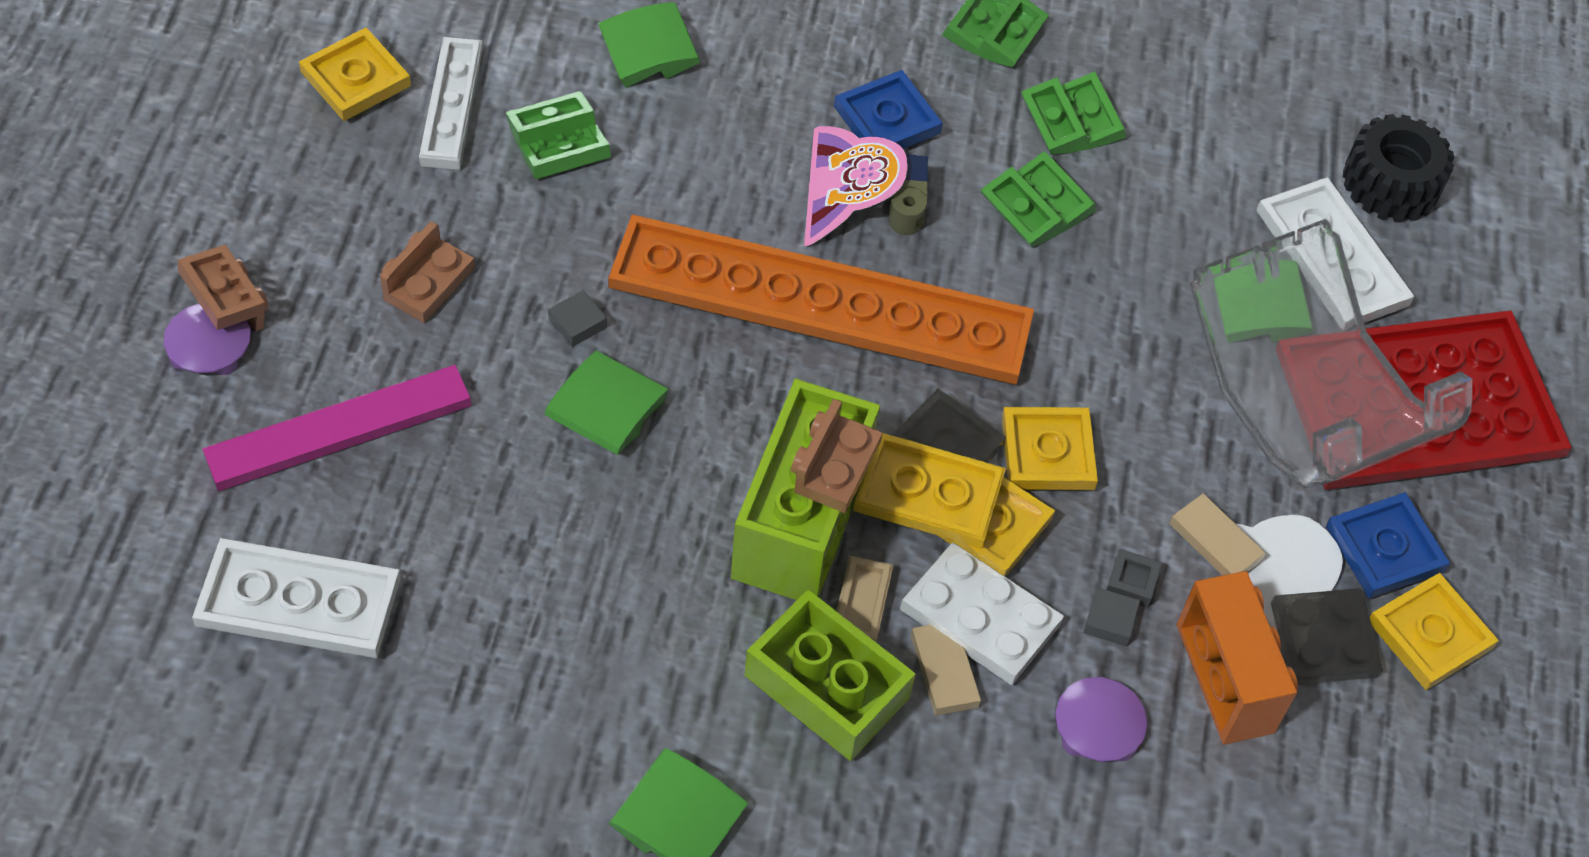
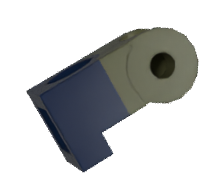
[888,155,928,235]

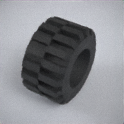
[1342,114,1454,222]

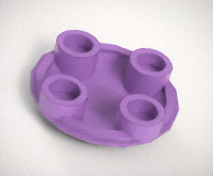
[163,304,251,375]
[1055,677,1148,762]

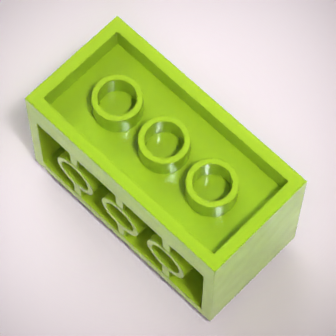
[731,378,880,600]

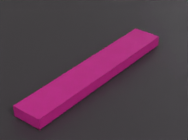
[202,365,471,491]

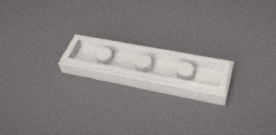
[419,37,483,170]

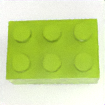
[744,589,916,762]

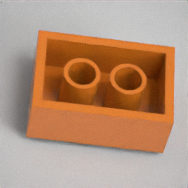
[1176,571,1298,745]

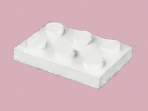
[900,542,1064,685]

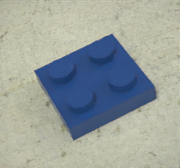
[834,70,943,149]
[1326,492,1450,599]

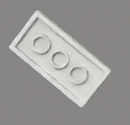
[1256,177,1415,331]
[192,538,401,658]

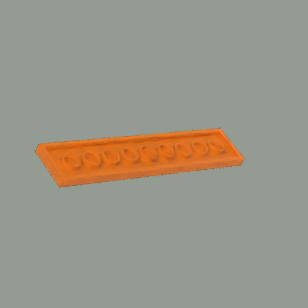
[608,214,1034,385]

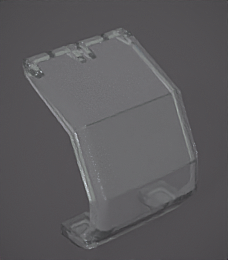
[1190,219,1472,489]

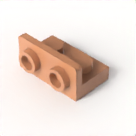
[380,221,475,323]
[178,244,268,332]
[791,399,883,514]

